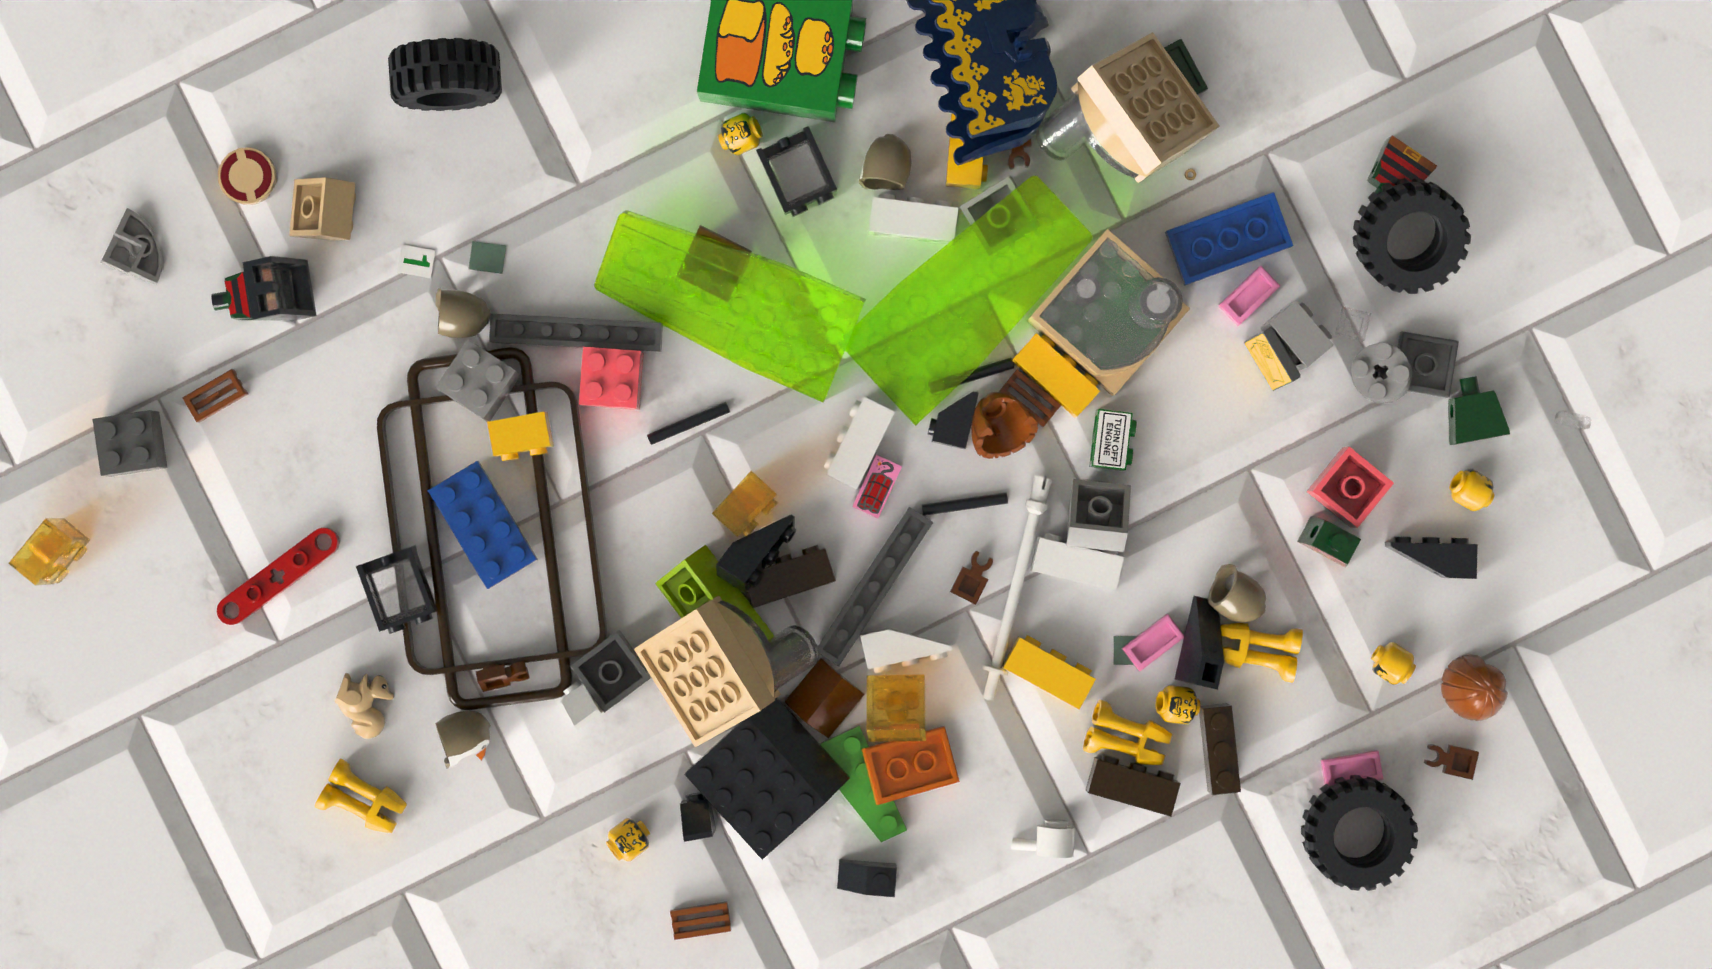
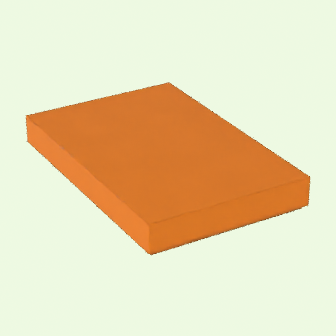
[862,726,960,805]

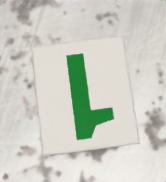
[397,244,436,278]

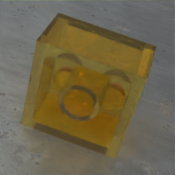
[712,471,778,537]
[9,518,90,586]
[866,674,926,742]

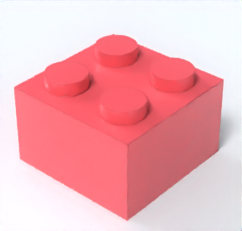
[579,347,644,410]
[1306,446,1394,528]

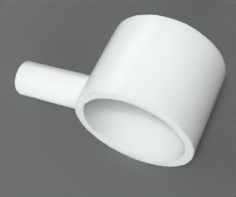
[1012,819,1075,858]

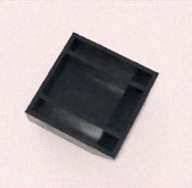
[684,698,850,860]

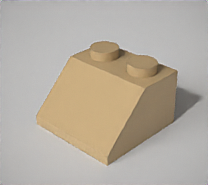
[289,177,356,240]

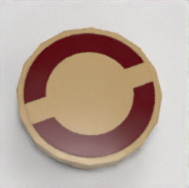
[218,147,277,205]

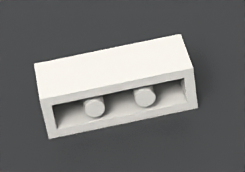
[868,193,958,245]
[824,397,895,489]
[1030,533,1124,591]

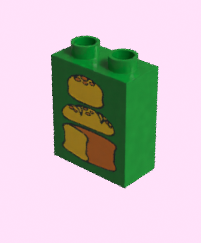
[697,0,867,122]

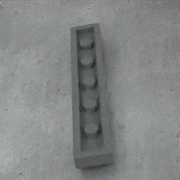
[489,313,663,352]
[815,507,933,666]

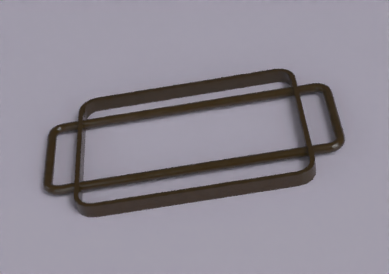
[377,347,607,710]

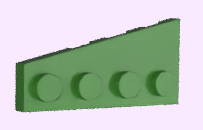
[819,725,907,842]

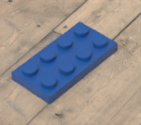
[1165,192,1293,286]
[428,461,538,589]

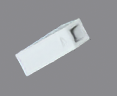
[860,628,952,673]

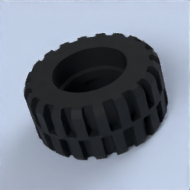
[388,38,502,111]
[1352,178,1471,294]
[1301,775,1418,891]

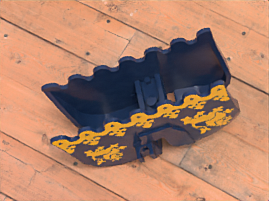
[906,0,1057,165]

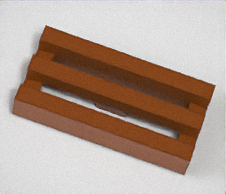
[182,369,248,423]
[999,369,1061,427]
[670,901,732,940]

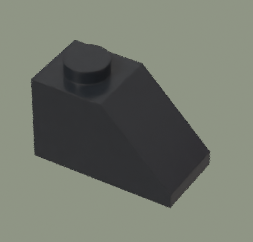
[927,391,979,450]
[680,792,716,842]
[837,859,897,897]

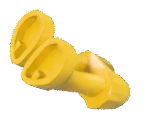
[1221,623,1303,683]
[1083,699,1173,765]
[315,758,407,833]

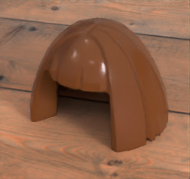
[971,392,1038,459]
[1441,655,1508,721]

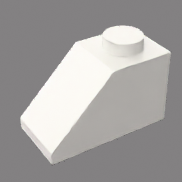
[560,681,603,731]

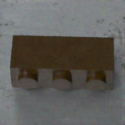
[748,545,836,608]
[1199,703,1241,795]
[1085,754,1181,817]

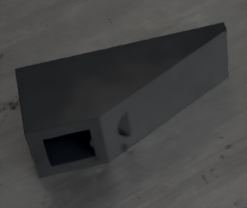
[716,514,796,594]
[1385,537,1478,579]
[1174,596,1224,690]

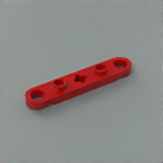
[217,528,340,625]

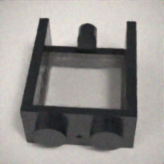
[756,126,837,217]
[242,256,317,321]
[356,545,438,634]

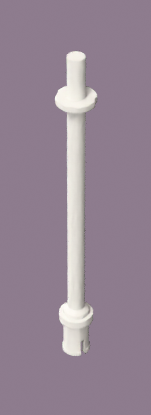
[983,475,1053,701]

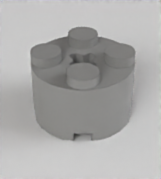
[1351,343,1412,403]

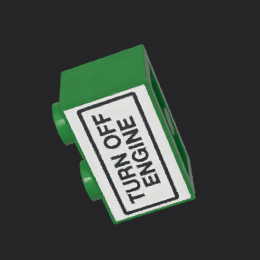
[1089,409,1137,471]

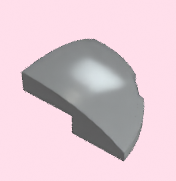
[100,208,162,285]

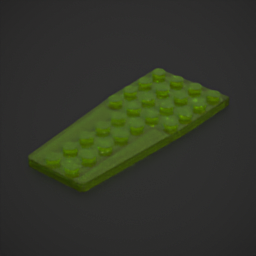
[837,176,1093,426]
[594,210,866,403]

